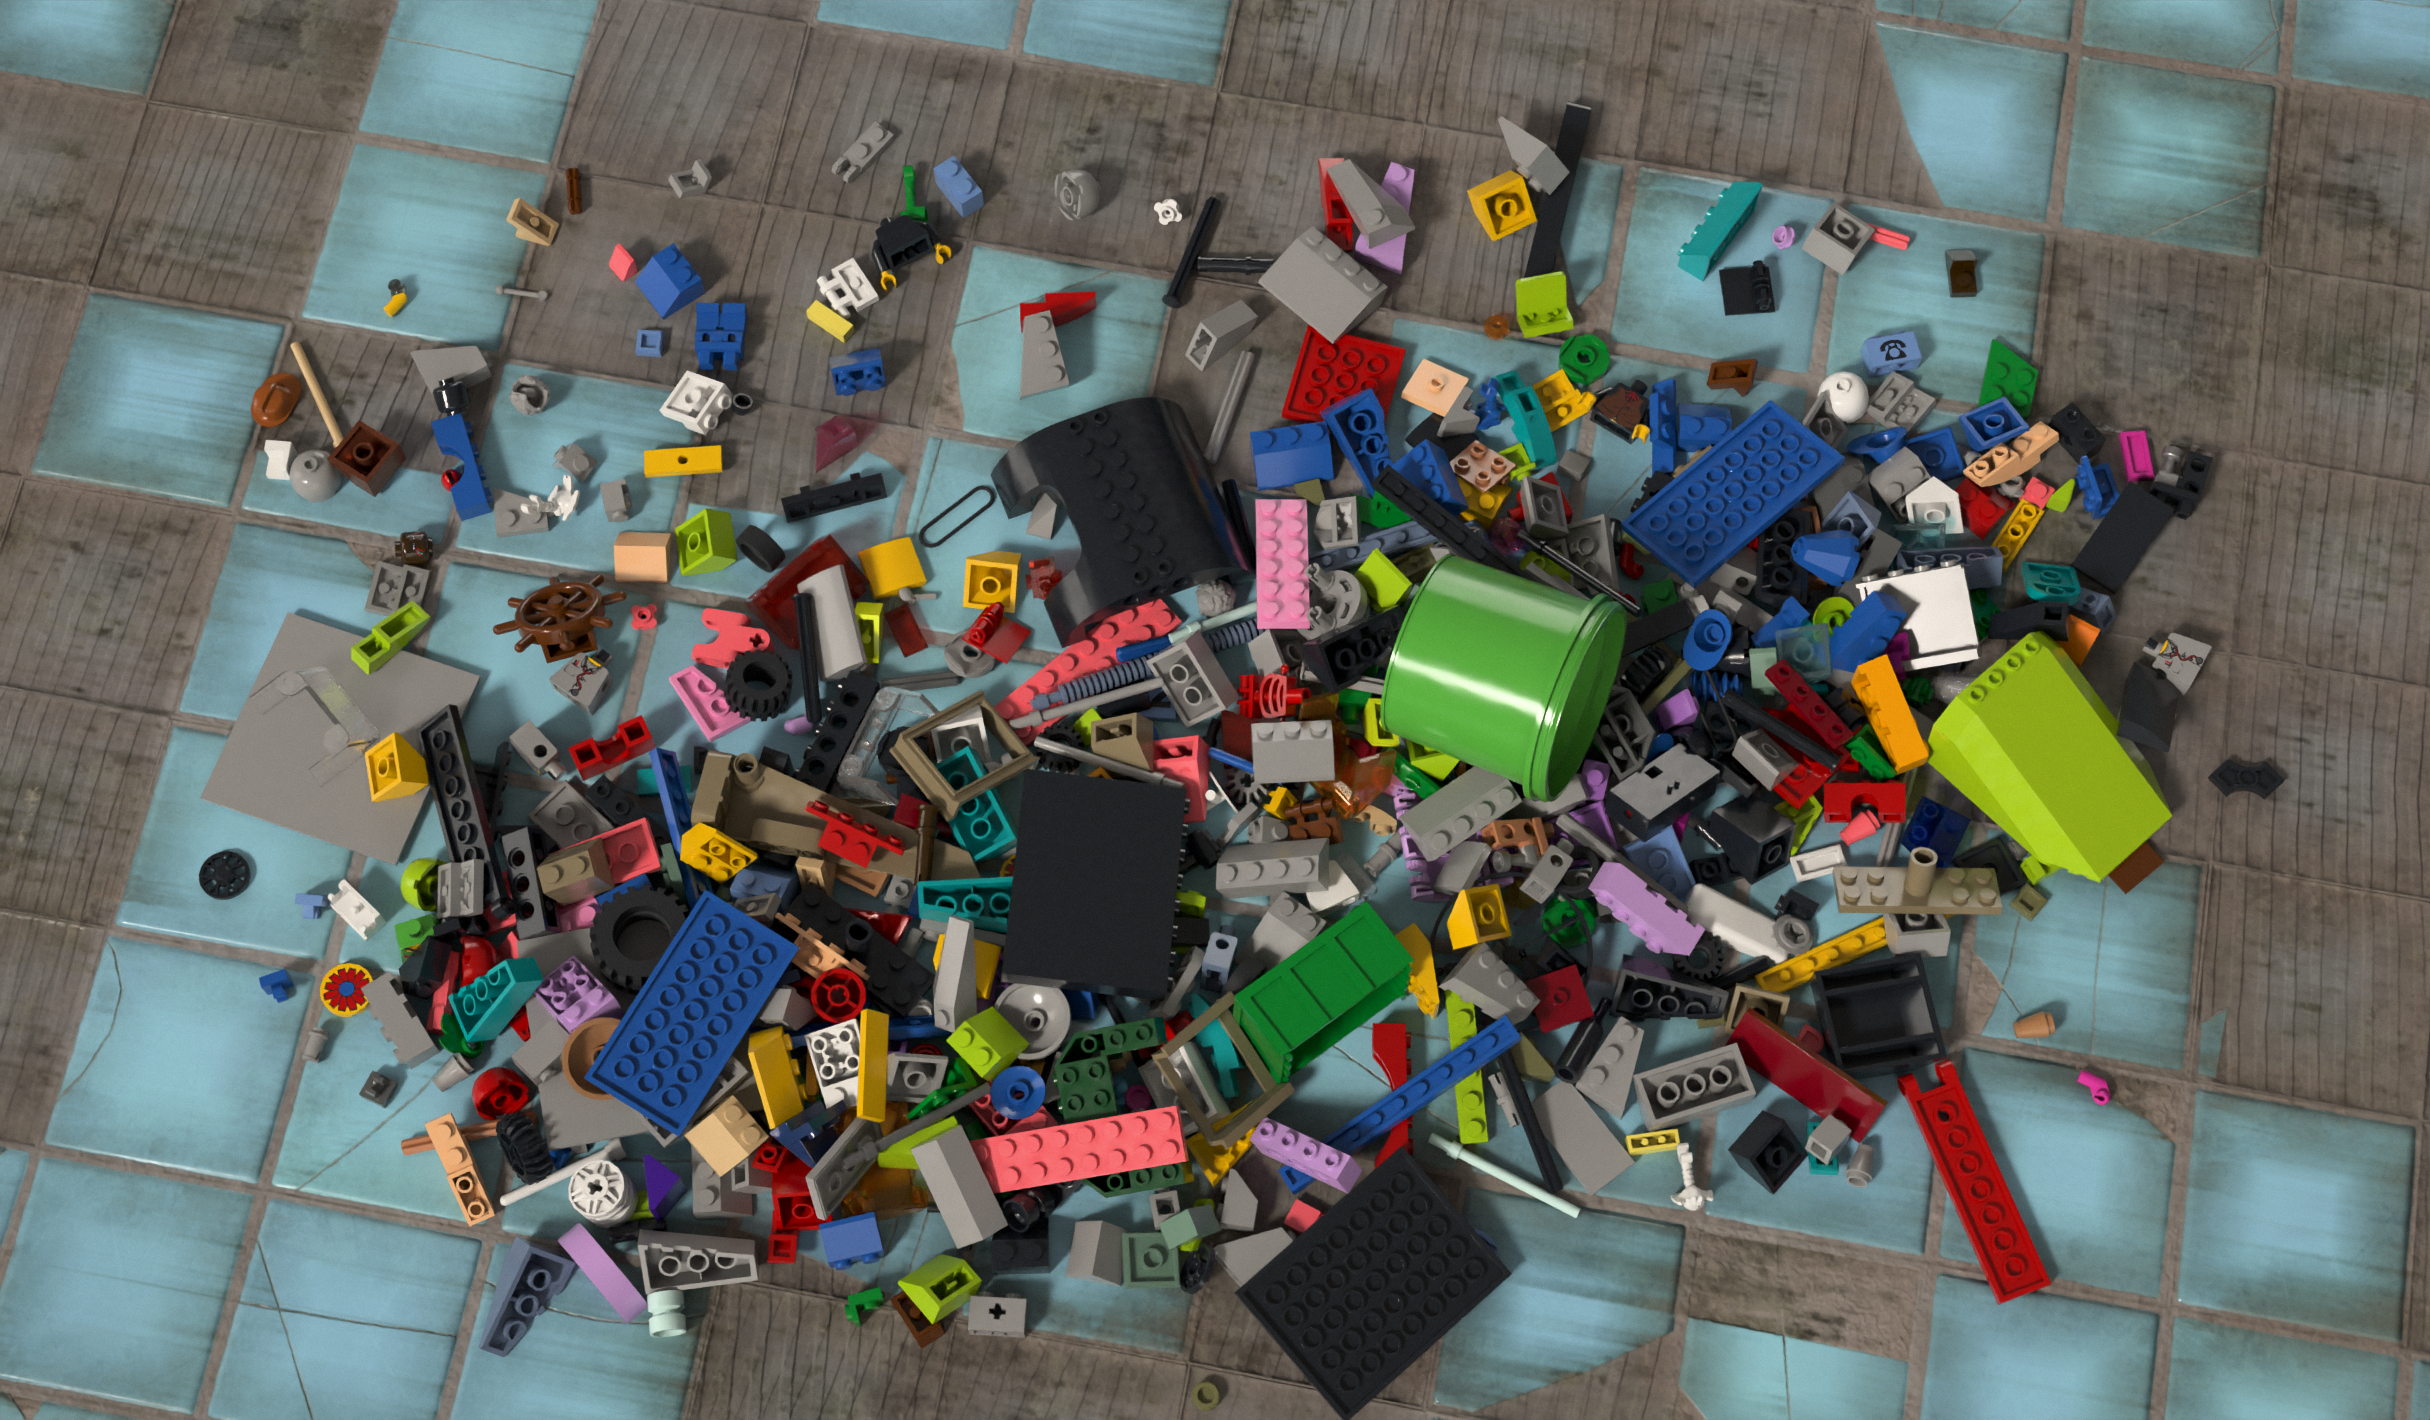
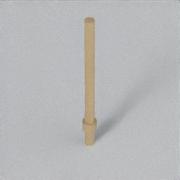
[290,342,344,449]

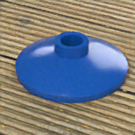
[991,1066,1046,1119]

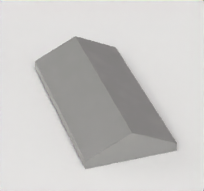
[910,1125,1008,1249]

